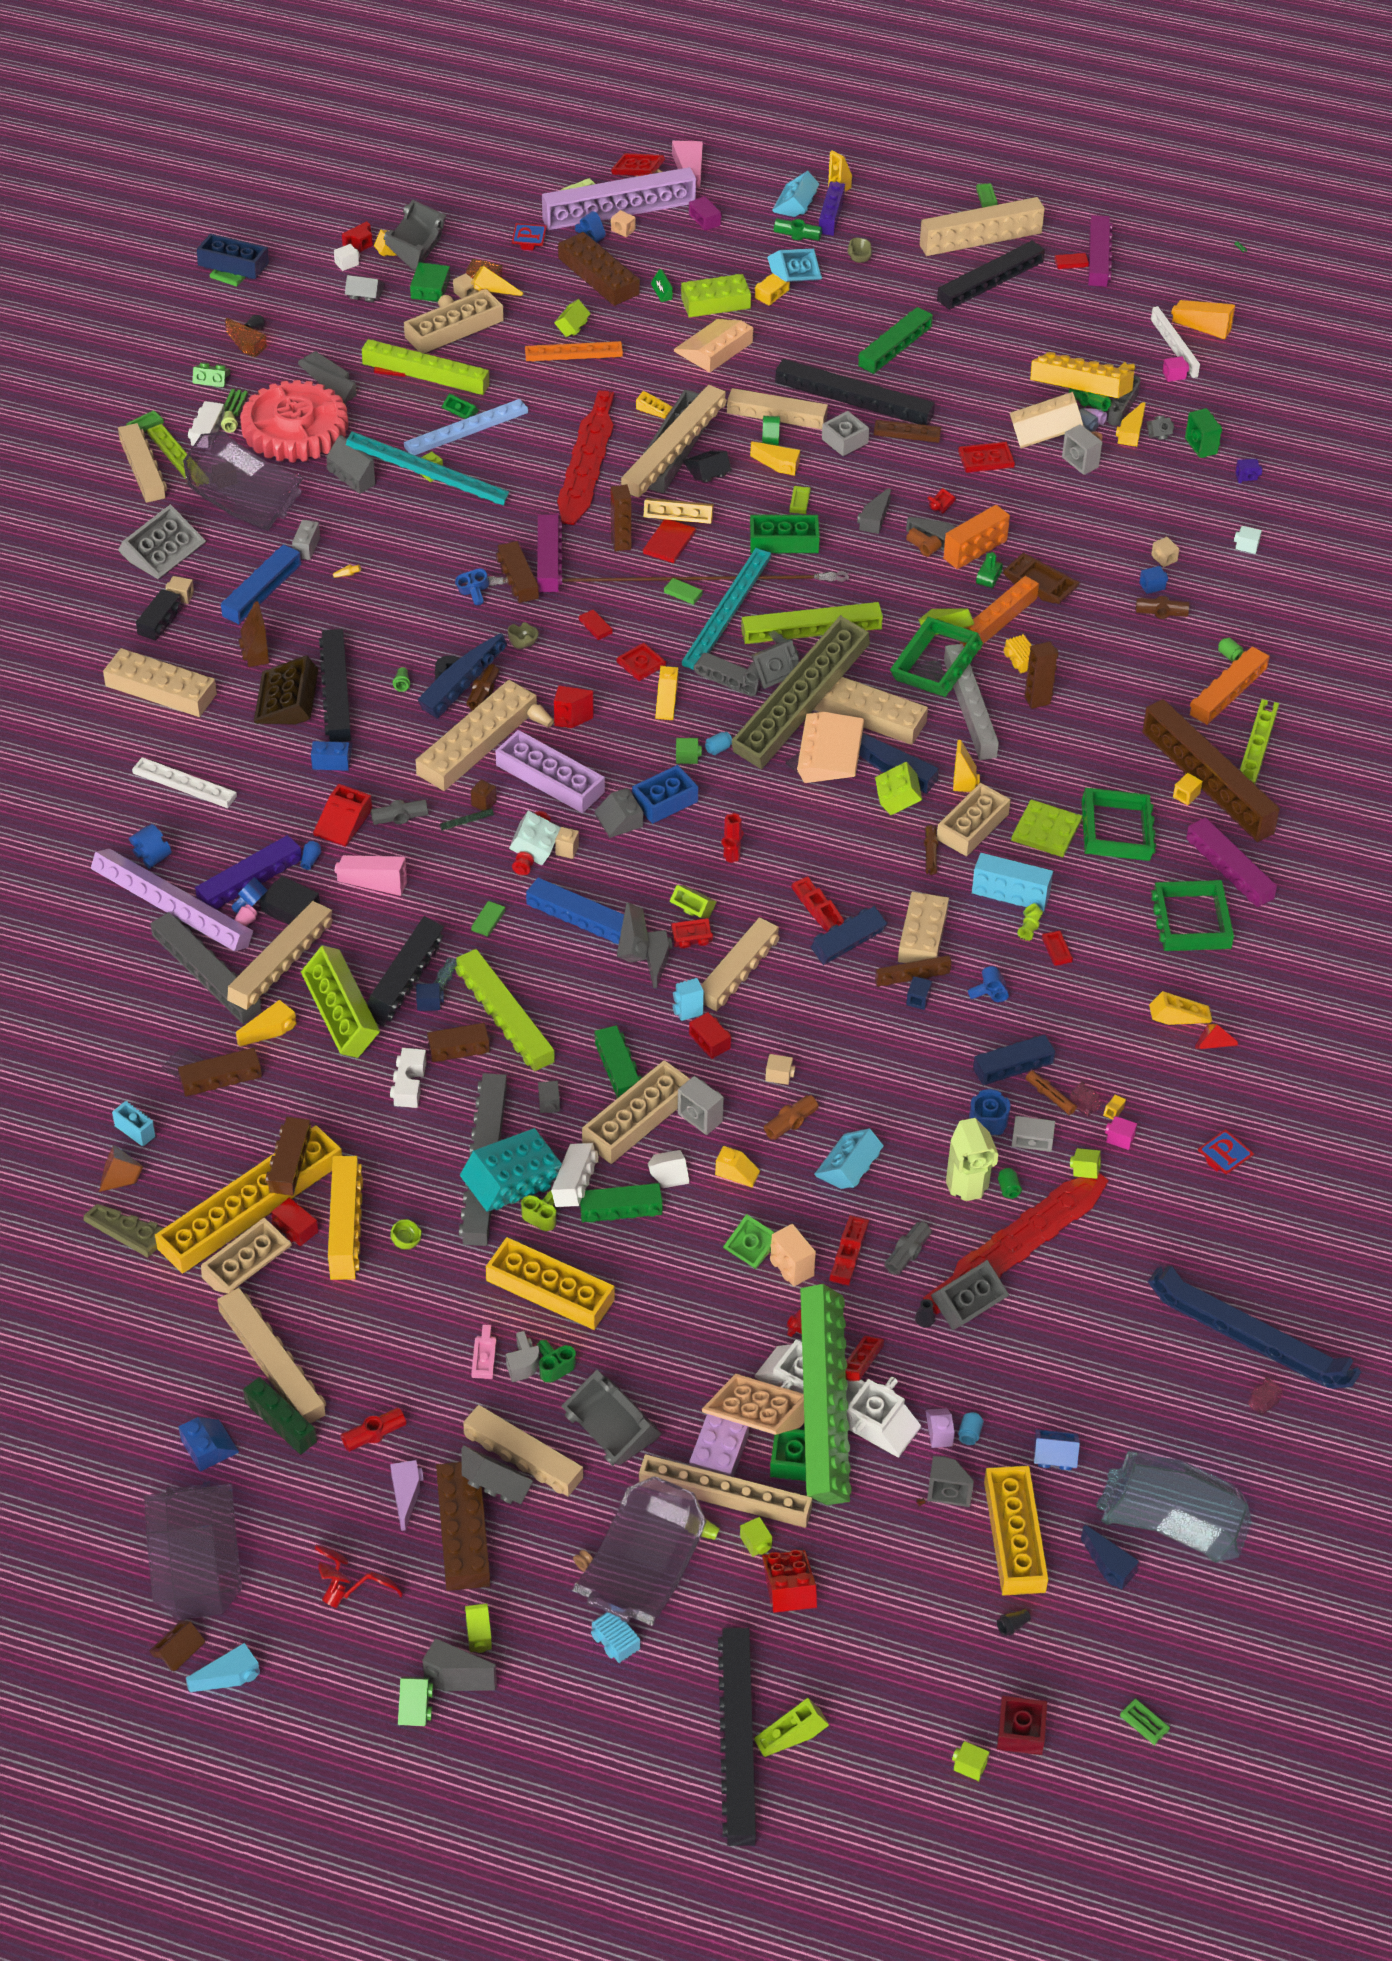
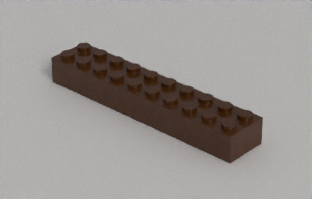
[1142,699,1280,842]

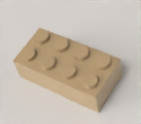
[937,783,1011,856]
[898,892,949,963]

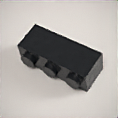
[136,589,182,641]

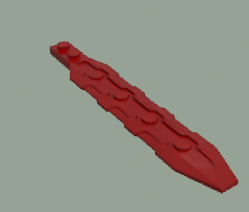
[557,390,614,525]
[923,1173,1109,1315]

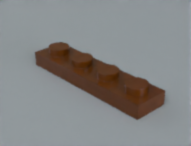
[874,420,941,443]
[875,955,951,987]

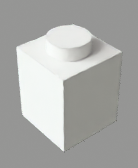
[334,244,360,271]

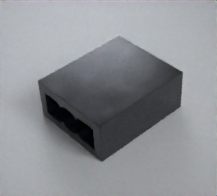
[260,876,320,925]

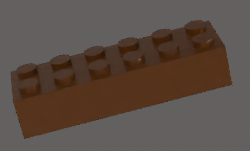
[558,232,640,306]
[436,1462,490,1591]

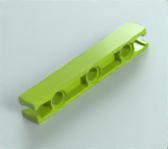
[1240,699,1279,786]

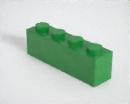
[594,1025,642,1099]
[579,1183,662,1223]

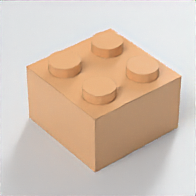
[770,1224,816,1287]

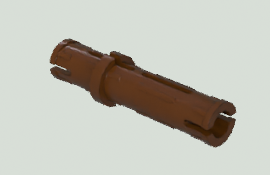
[924,825,938,875]

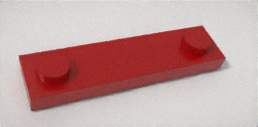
[845,1336,884,1381]

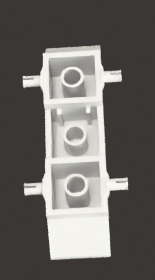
[755,1339,921,1458]

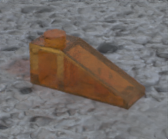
[225,318,267,358]

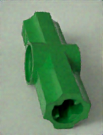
[774,219,822,241]
[1069,388,1112,411]

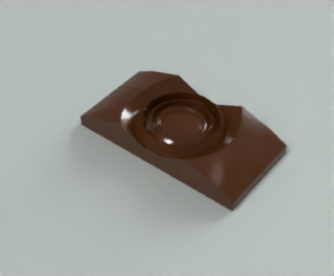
[1003,553,1080,604]

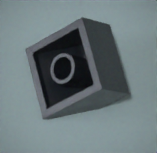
[683,450,732,483]

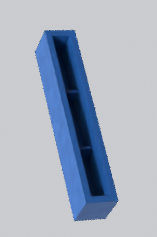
[221,544,301,624]
[526,878,624,944]

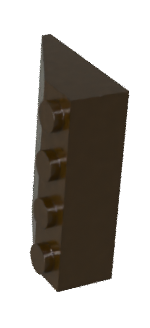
[254,655,318,724]

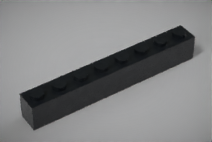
[937,240,1045,310]
[319,629,351,742]

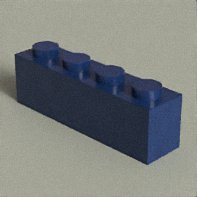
[810,906,887,966]
[973,1034,1055,1086]

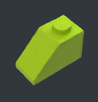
[465,1604,492,1653]

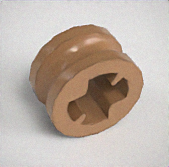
[573,1550,595,1572]

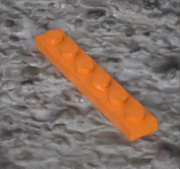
[525,341,623,361]

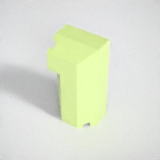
[946,1118,998,1201]

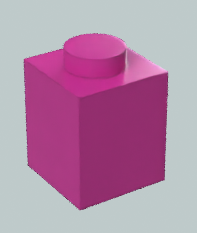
[1162,356,1189,382]
[1105,1116,1137,1150]

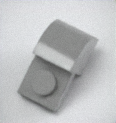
[506,1331,539,1382]

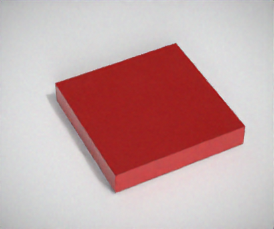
[617,643,666,681]

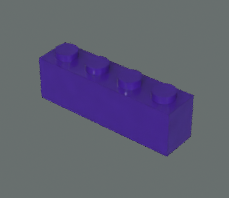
[819,182,845,236]

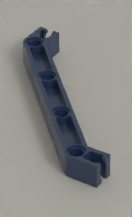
[1147,1266,1361,1389]

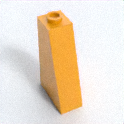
[1171,300,1235,339]

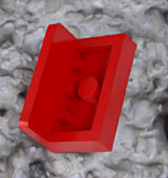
[671,918,713,949]

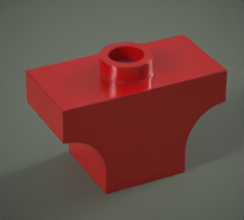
[342,221,373,252]

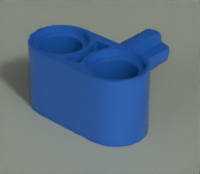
[574,211,606,243]
[455,568,490,606]
[231,877,268,914]
[968,966,1009,1002]

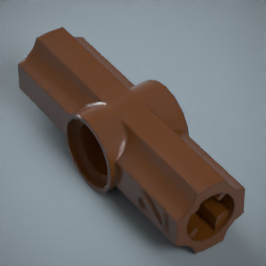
[1135,596,1189,619]
[466,664,499,711]

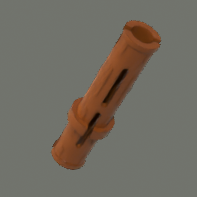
[1025,1070,1077,1115]

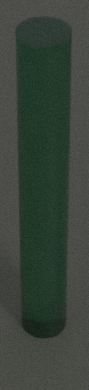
[439,808,494,831]

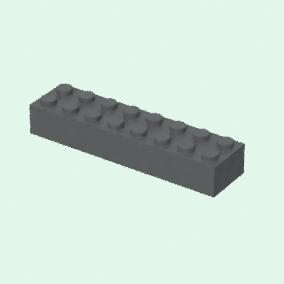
[643,389,706,493]

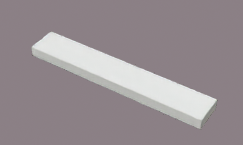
[1151,306,1200,378]
[132,757,237,808]

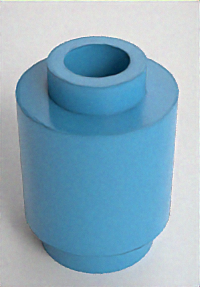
[705,732,732,755]
[958,1412,984,1445]

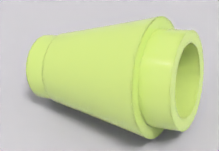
[221,411,238,433]

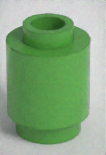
[1218,637,1244,661]

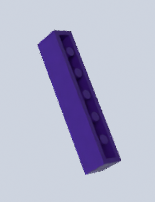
[195,835,302,909]

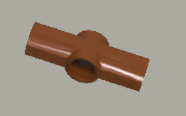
[764,1095,819,1140]

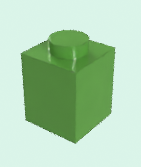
[676,738,702,764]

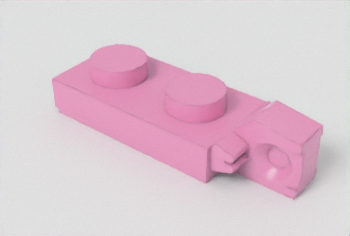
[472,1325,496,1379]

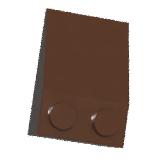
[238,601,269,667]

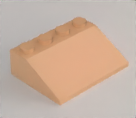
[674,319,753,373]
[797,712,864,783]
[702,1374,804,1435]

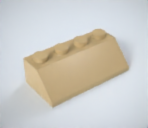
[1010,392,1084,448]
[201,1218,292,1293]

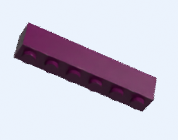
[1088,215,1112,287]
[537,515,562,592]
[1186,817,1277,907]

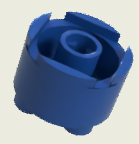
[129,824,172,869]
[969,1089,1010,1135]

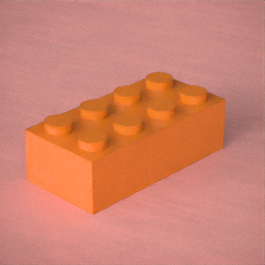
[943,505,1010,569]

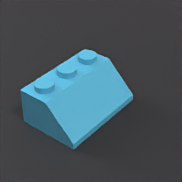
[772,171,819,217]
[768,249,822,282]
[814,1128,884,1189]

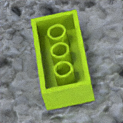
[681,274,751,317]

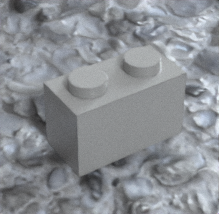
[292,520,320,560]
[1012,1116,1055,1152]

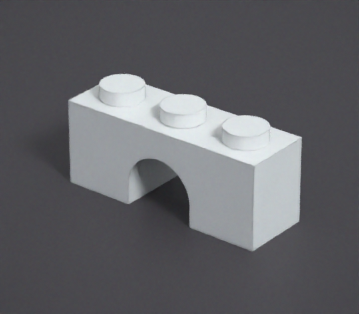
[390,1048,426,1108]

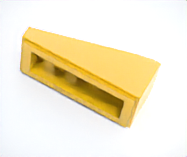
[636,391,673,419]

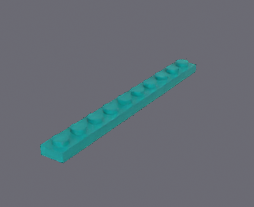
[346,431,509,505]
[682,548,771,670]

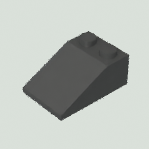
[422,1638,497,1691]

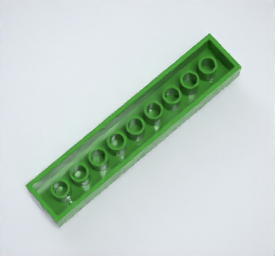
[800,1284,851,1505]

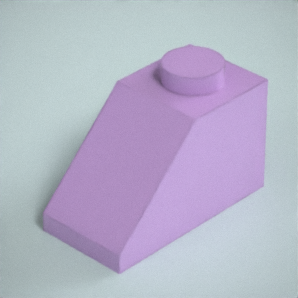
[926,1408,955,1448]

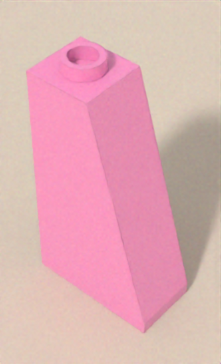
[672,140,703,187]
[335,855,407,896]

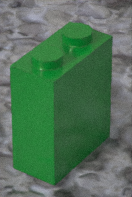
[410,262,450,302]

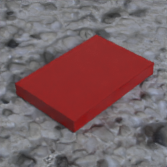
[611,153,665,176]
[958,442,1015,473]
[643,519,696,563]

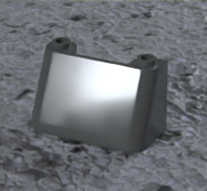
[383,199,446,271]
[561,1370,662,1466]

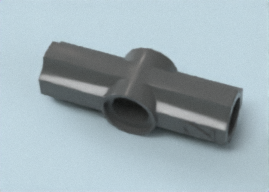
[371,800,428,825]
[884,1221,932,1275]

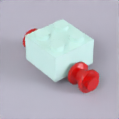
[509,811,561,875]

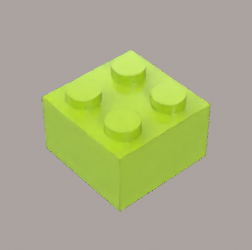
[875,762,922,815]

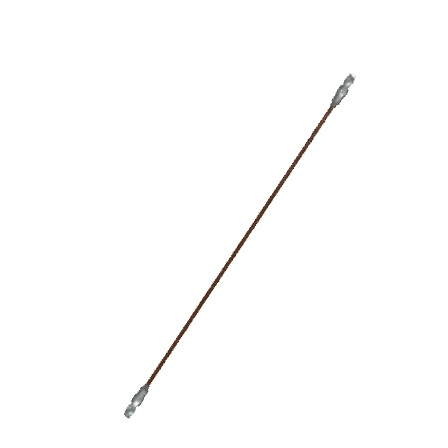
[478,571,849,586]

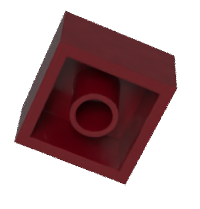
[996,1696,1047,1755]

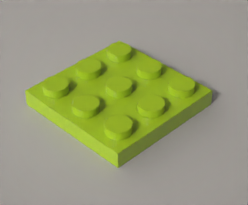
[1011,799,1082,857]

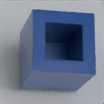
[1139,566,1168,594]

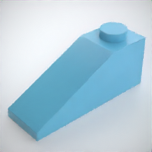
[186,1643,260,1692]

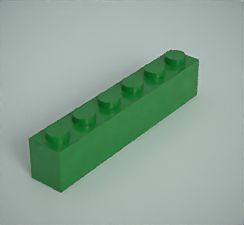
[858,307,933,374]

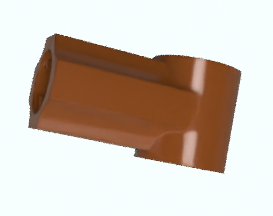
[906,527,942,557]

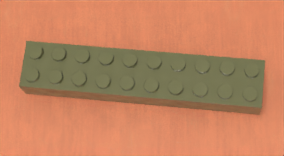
[731,615,870,770]

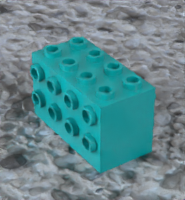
[460,1128,562,1212]

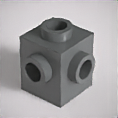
[1147,415,1174,440]

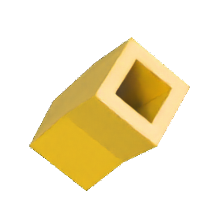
[1103,1095,1126,1120]

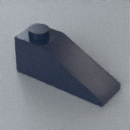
[1081,1524,1139,1590]

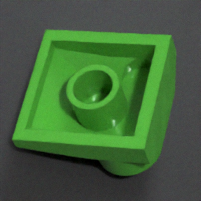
[723,1214,775,1269]

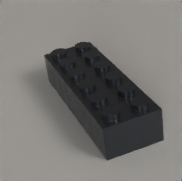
[367,916,444,1027]

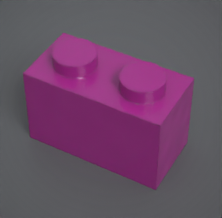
[689,196,722,231]

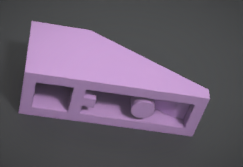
[390,1460,424,1531]

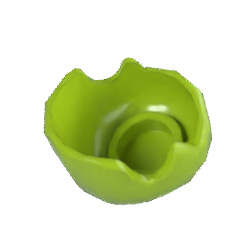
[390,1219,421,1250]

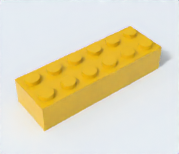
[1030,352,1134,398]
[328,1156,363,1280]
[486,1237,615,1330]
[984,1466,1048,1595]

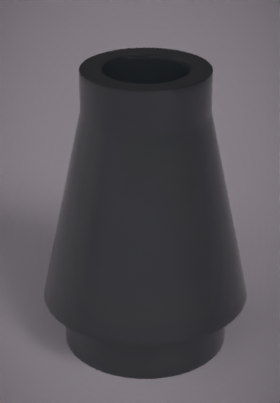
[244,314,265,332]
[915,1299,935,1328]
[997,1609,1031,1636]

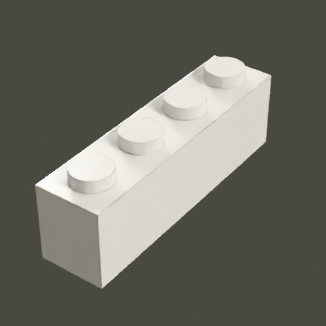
[552,1143,598,1207]

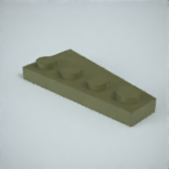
[84,1204,164,1258]

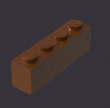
[611,484,631,552]
[495,541,539,603]
[1024,641,1059,709]
[177,1048,262,1097]
[265,1117,312,1196]

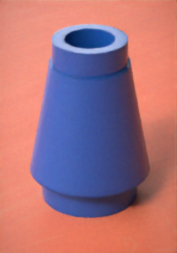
[300,841,321,870]

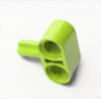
[521,1191,556,1231]

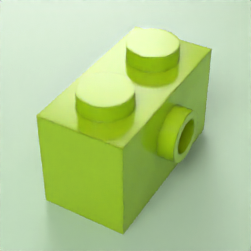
[554,299,591,337]
[669,885,717,918]

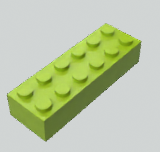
[301,945,380,1058]

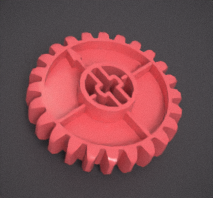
[240,380,349,463]

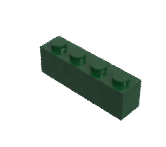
[243,1377,317,1455]

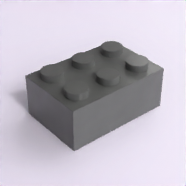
[931,1260,1009,1330]

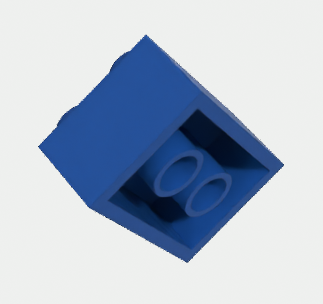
[632,765,698,824]

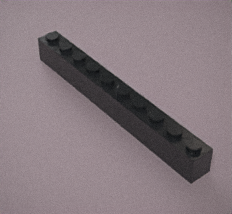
[775,359,935,425]
[718,1628,756,1846]

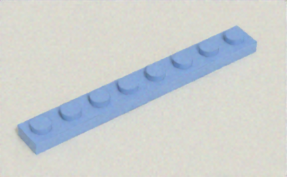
[404,399,528,455]

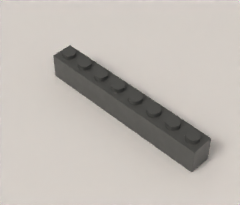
[150,912,262,1024]

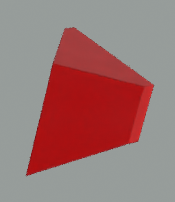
[1195,1024,1238,1049]

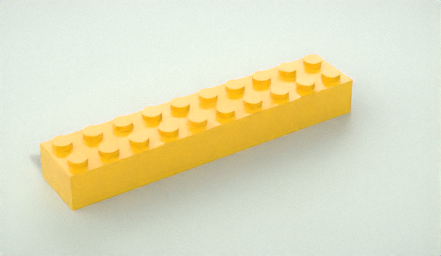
[155,1125,342,1274]

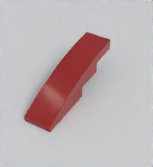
[791,876,844,932]
[829,1215,869,1286]

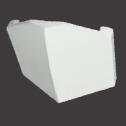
[648,1150,689,1188]

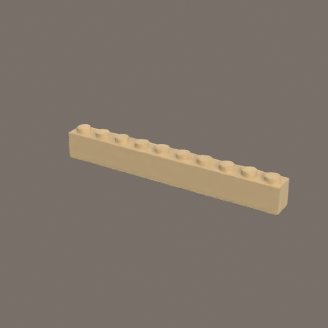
[621,385,726,498]

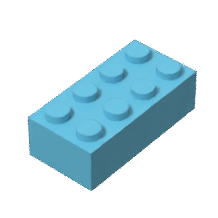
[972,853,1053,912]

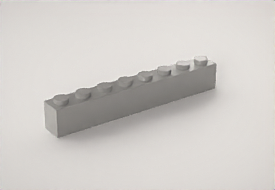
[944,644,999,760]

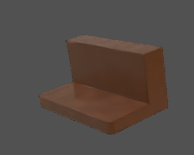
[149,1620,205,1671]

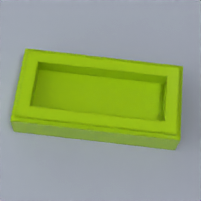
[789,486,811,514]

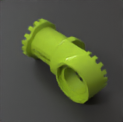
[1017,903,1043,941]

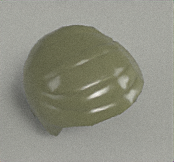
[847,238,872,263]
[508,622,539,649]

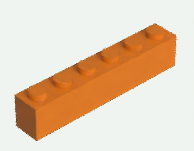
[960,576,1039,647]
[1190,646,1270,725]

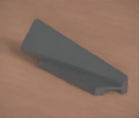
[298,351,357,404]

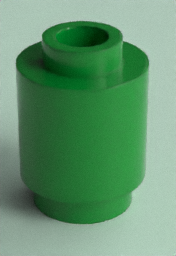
[998,1168,1022,1199]

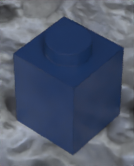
[906,976,932,1010]
[416,983,444,1011]

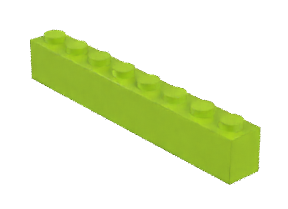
[362,339,489,395]
[741,602,883,644]
[455,949,554,1072]

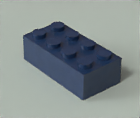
[197,233,269,279]

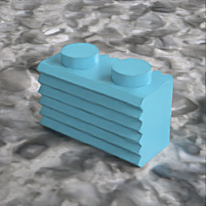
[673,978,704,1021]
[112,1101,155,1146]
[591,1608,640,1663]

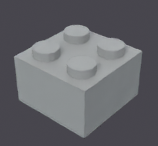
[822,411,869,456]
[1062,424,1102,475]
[678,1076,724,1135]

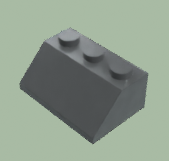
[327,435,375,494]
[461,1445,533,1504]

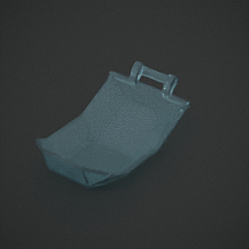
[1096,1451,1251,1563]

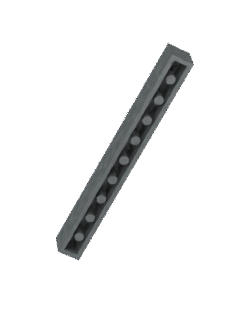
[459,1073,507,1246]

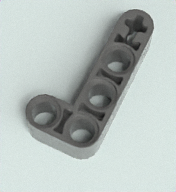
[1107,375,1141,426]
[694,653,761,696]

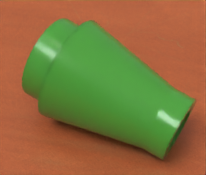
[393,667,410,692]

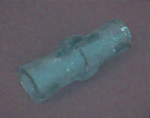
[434,957,457,991]

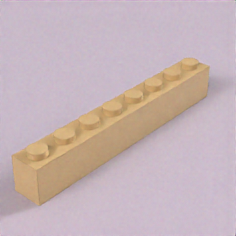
[227,901,333,1010]
[217,1288,326,1424]
[639,1454,812,1528]

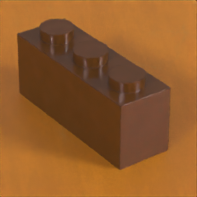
[427,1023,490,1062]

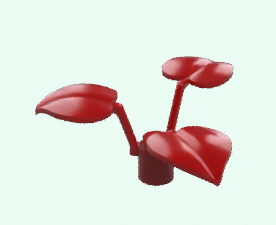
[314,1544,403,1608]

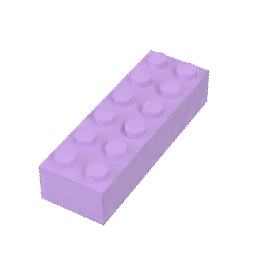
[496,730,605,813]

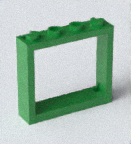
[890,617,983,697]
[1081,787,1156,861]
[1151,880,1234,951]

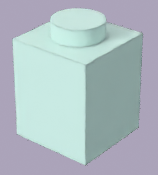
[1234,526,1262,554]

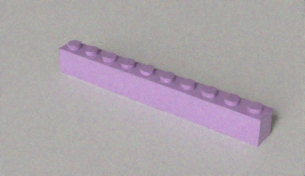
[91,849,253,951]

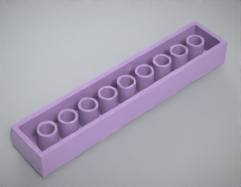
[542,167,696,230]

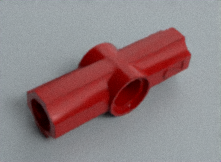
[721,813,744,863]
[340,1408,407,1452]

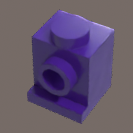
[1235,459,1262,483]

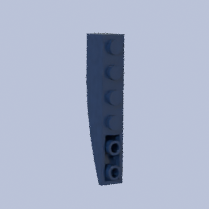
[418,633,507,719]
[859,733,939,794]

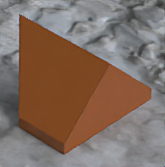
[99,1146,143,1192]

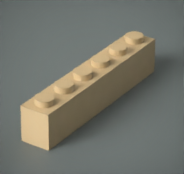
[727,388,828,429]
[118,423,167,503]
[701,917,779,1012]
[463,1405,583,1496]

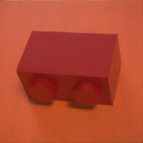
[689,1012,732,1059]
[271,1198,318,1246]

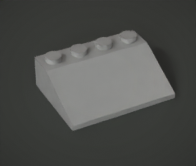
[118,504,206,579]

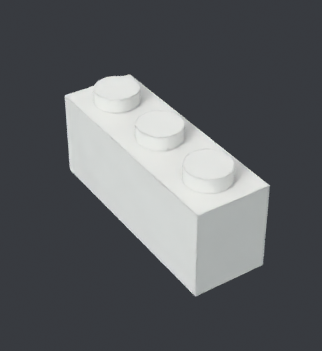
[188,401,225,448]

